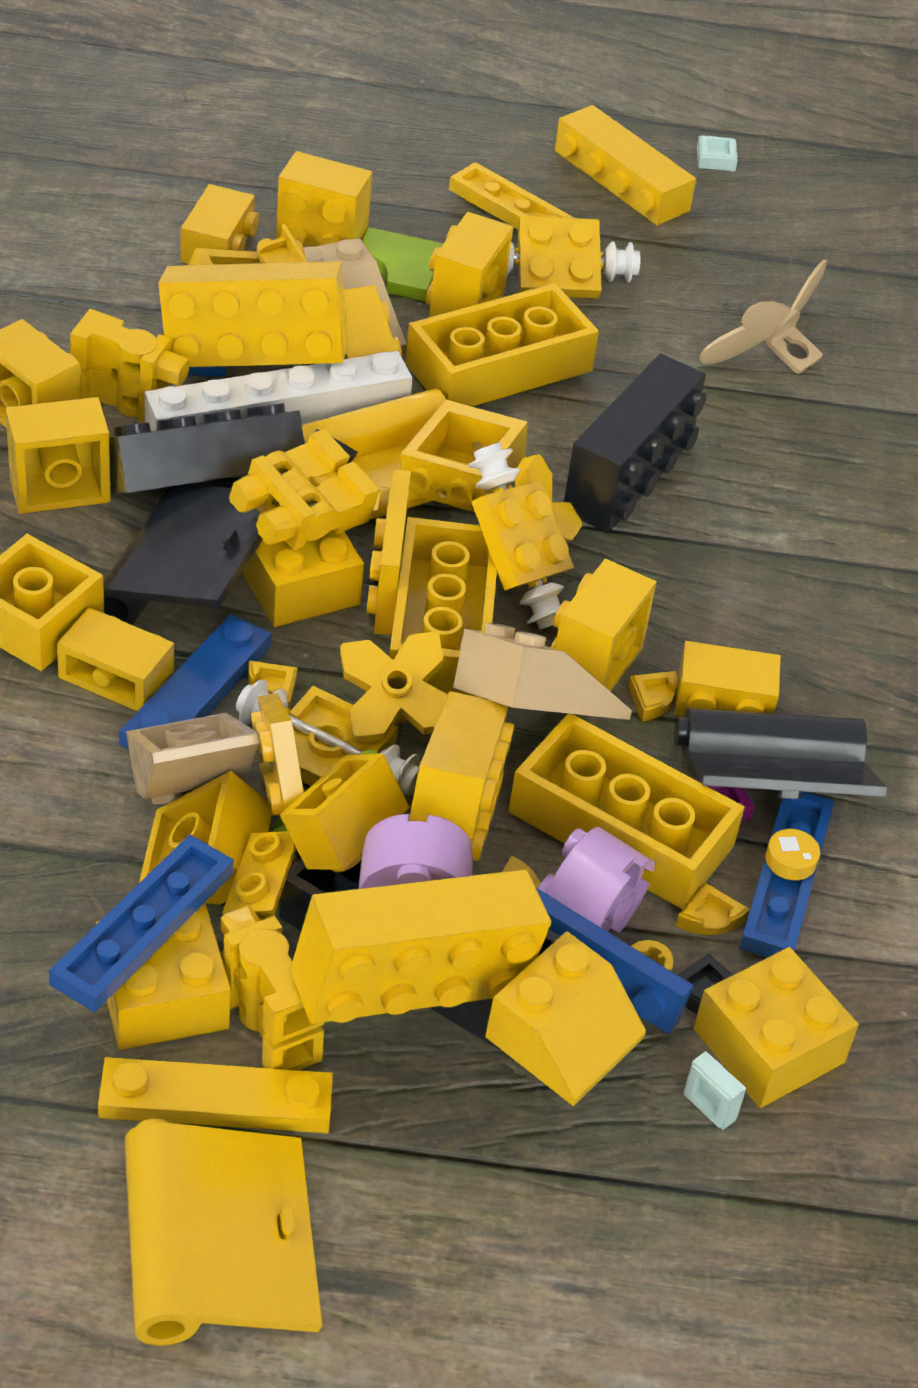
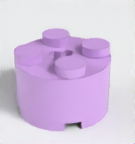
[359,814,473,889]
[538,827,655,933]

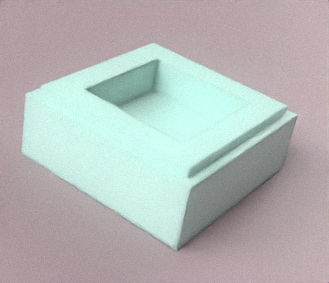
[697,135,738,172]
[683,1051,746,1130]

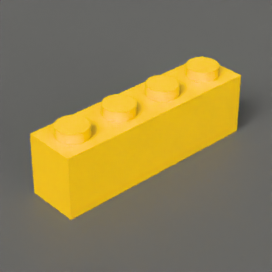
[555,105,697,225]

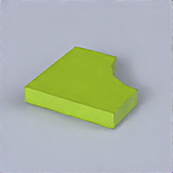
[362,227,444,301]

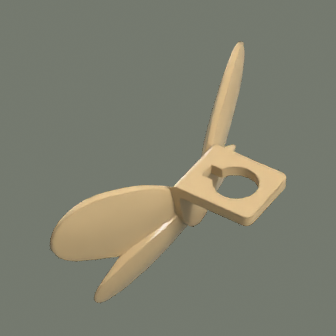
[700,259,827,374]

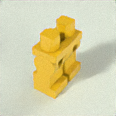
[70,309,190,423]
[229,429,380,550]
[221,906,325,1070]

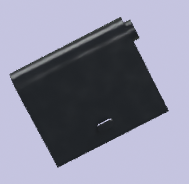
[103,484,263,625]
[674,707,887,799]

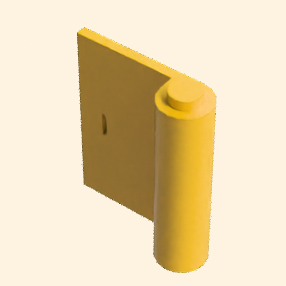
[302,388,476,520]
[124,1118,323,1345]

